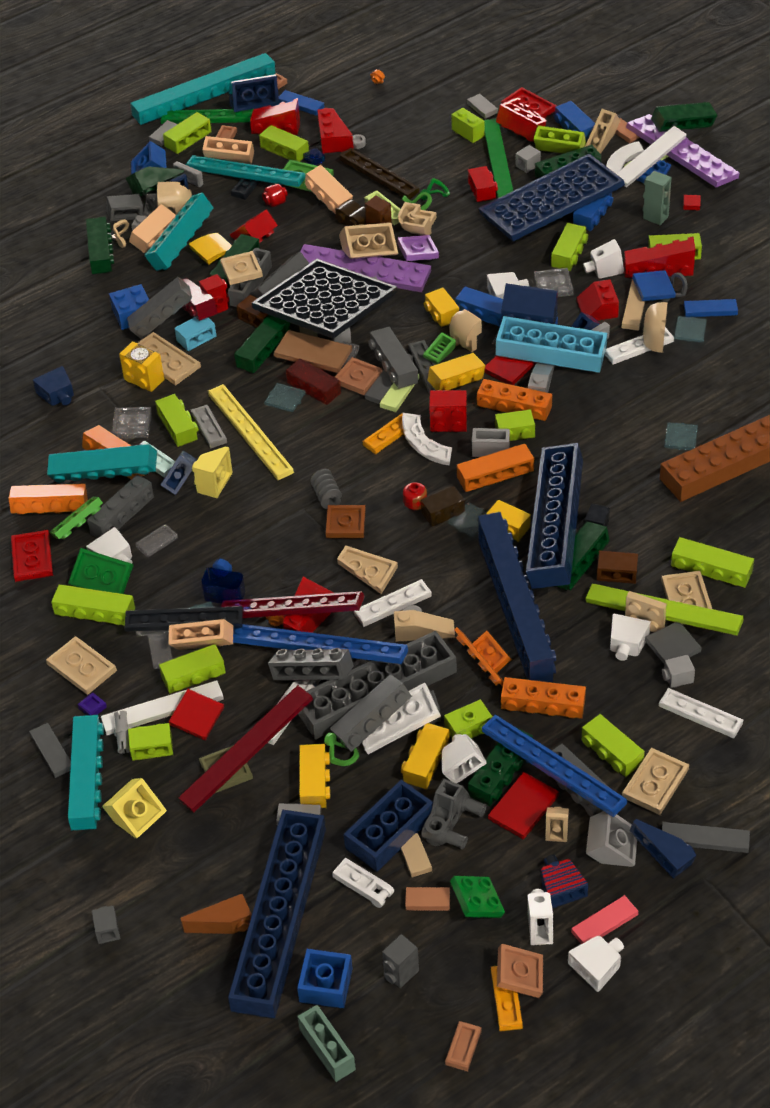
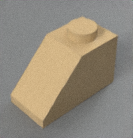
[546,807,569,842]

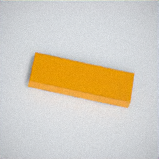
[363,414,404,455]
[491,966,523,1031]

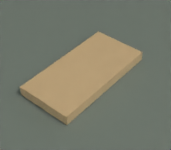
[137,332,201,385]

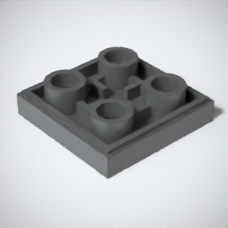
[645,622,701,665]

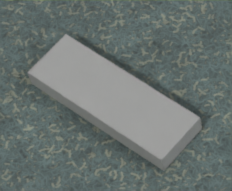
[191,405,227,449]

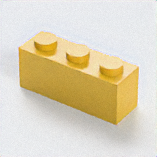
[427,353,485,390]
[401,723,449,789]
[300,744,330,808]

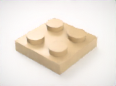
[220,251,263,285]
[625,591,667,632]

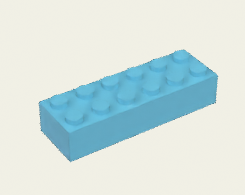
[496,316,608,373]

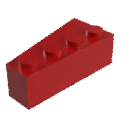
[624,236,696,278]

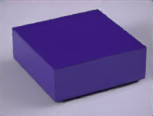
[78,692,107,715]

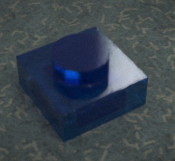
[303,148,325,165]

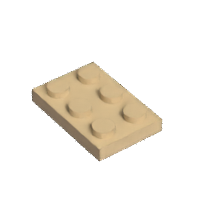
[661,571,712,624]
[46,636,117,695]
[622,748,689,815]

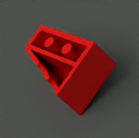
[250,98,300,135]
[496,98,546,142]
[318,108,354,153]
[283,577,334,633]

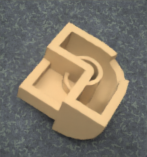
[157,182,192,215]
[398,202,437,235]
[643,302,668,353]
[449,309,482,352]

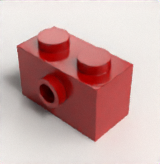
[468,166,498,202]
[199,274,229,317]

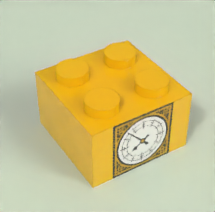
[119,341,165,392]

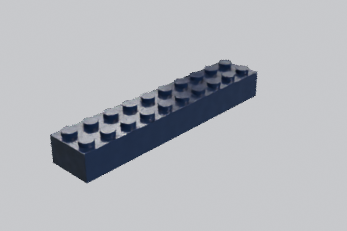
[526,443,583,589]
[478,512,556,683]
[228,809,326,1019]

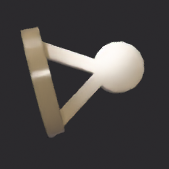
[112,219,129,248]

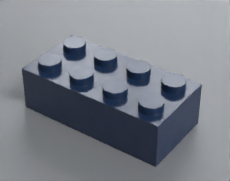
[344,780,433,872]

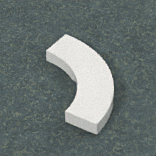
[606,141,644,174]
[402,413,452,465]

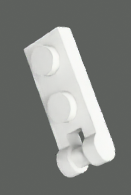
[332,858,394,908]

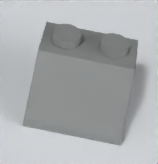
[586,811,637,867]

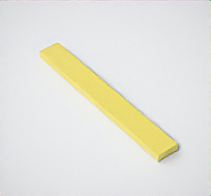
[208,384,294,480]

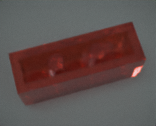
[286,359,341,405]

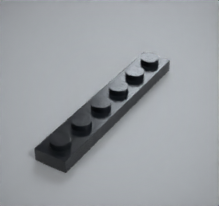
[124,606,244,632]

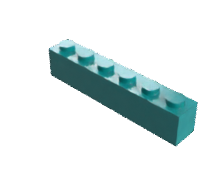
[144,192,214,271]
[47,444,157,483]
[68,715,104,831]

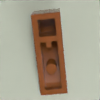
[180,894,252,934]

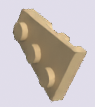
[337,546,398,594]

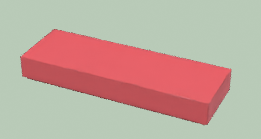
[571,895,638,944]

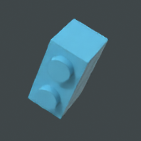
[175,317,216,351]

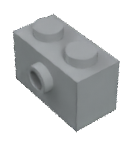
[472,428,510,457]

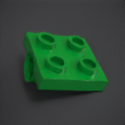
[450,876,505,918]

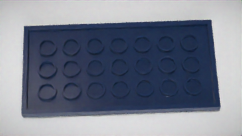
[479,154,625,241]

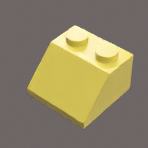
[192,447,233,498]
[102,778,167,838]

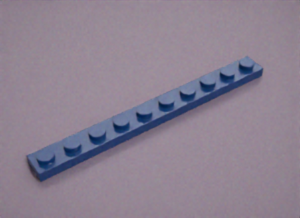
[233,624,408,664]

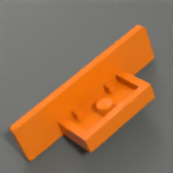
[454,627,512,687]

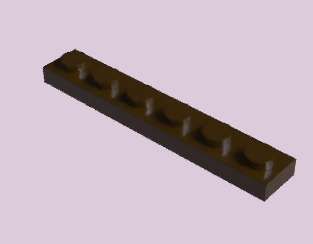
[340,148,419,199]

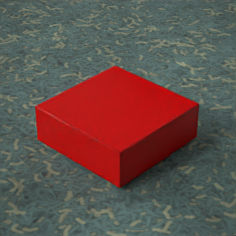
[683,195,700,210]

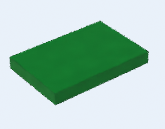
[68,548,133,594]

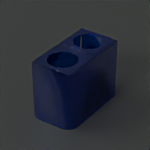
[201,567,246,604]

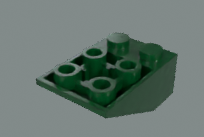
[126,166,184,197]

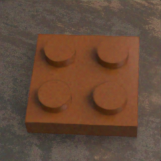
[326,505,366,538]

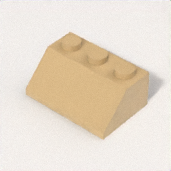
[339,223,398,259]

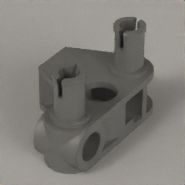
[422,779,487,850]

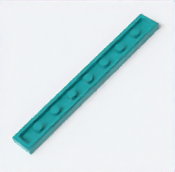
[185,155,306,187]

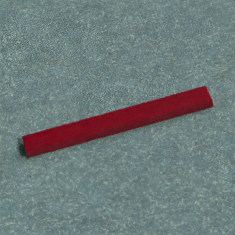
[221,591,365,618]
[179,685,313,813]

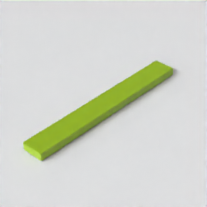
[586,584,743,635]

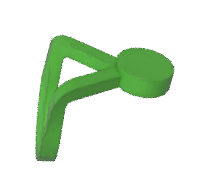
[402,192,432,210]
[325,732,359,766]

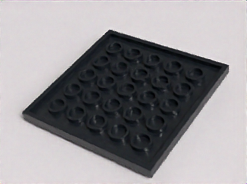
[252,259,397,339]

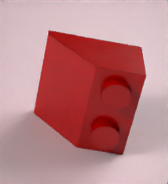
[230,209,278,243]
[576,280,619,321]

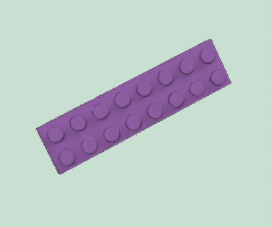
[626,114,739,187]
[300,244,431,292]

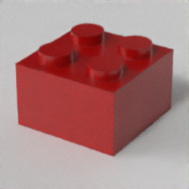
[429,390,467,432]

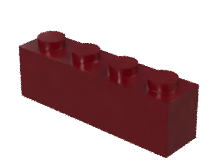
[182,278,218,321]

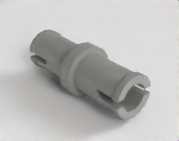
[114,711,130,754]

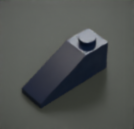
[630,819,696,879]

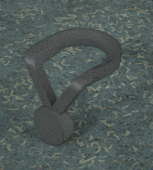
[660,272,688,302]

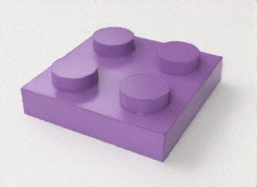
[397,235,439,261]

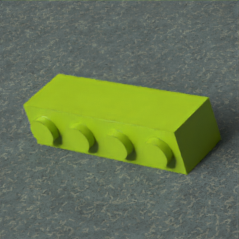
[671,537,754,588]
[51,584,135,625]

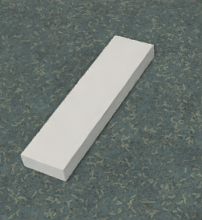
[605,327,674,364]
[354,579,432,627]
[659,688,743,738]

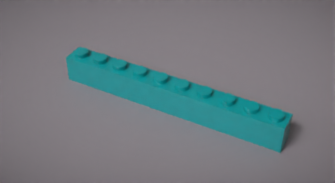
[131,53,276,125]

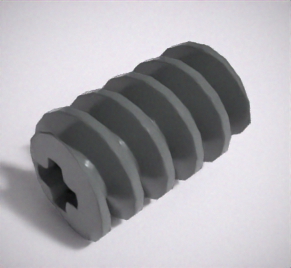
[310,469,342,509]

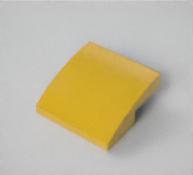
[189,233,232,265]

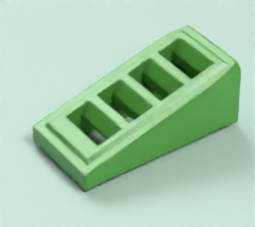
[423,332,456,364]

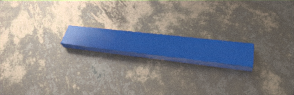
[482,714,627,817]

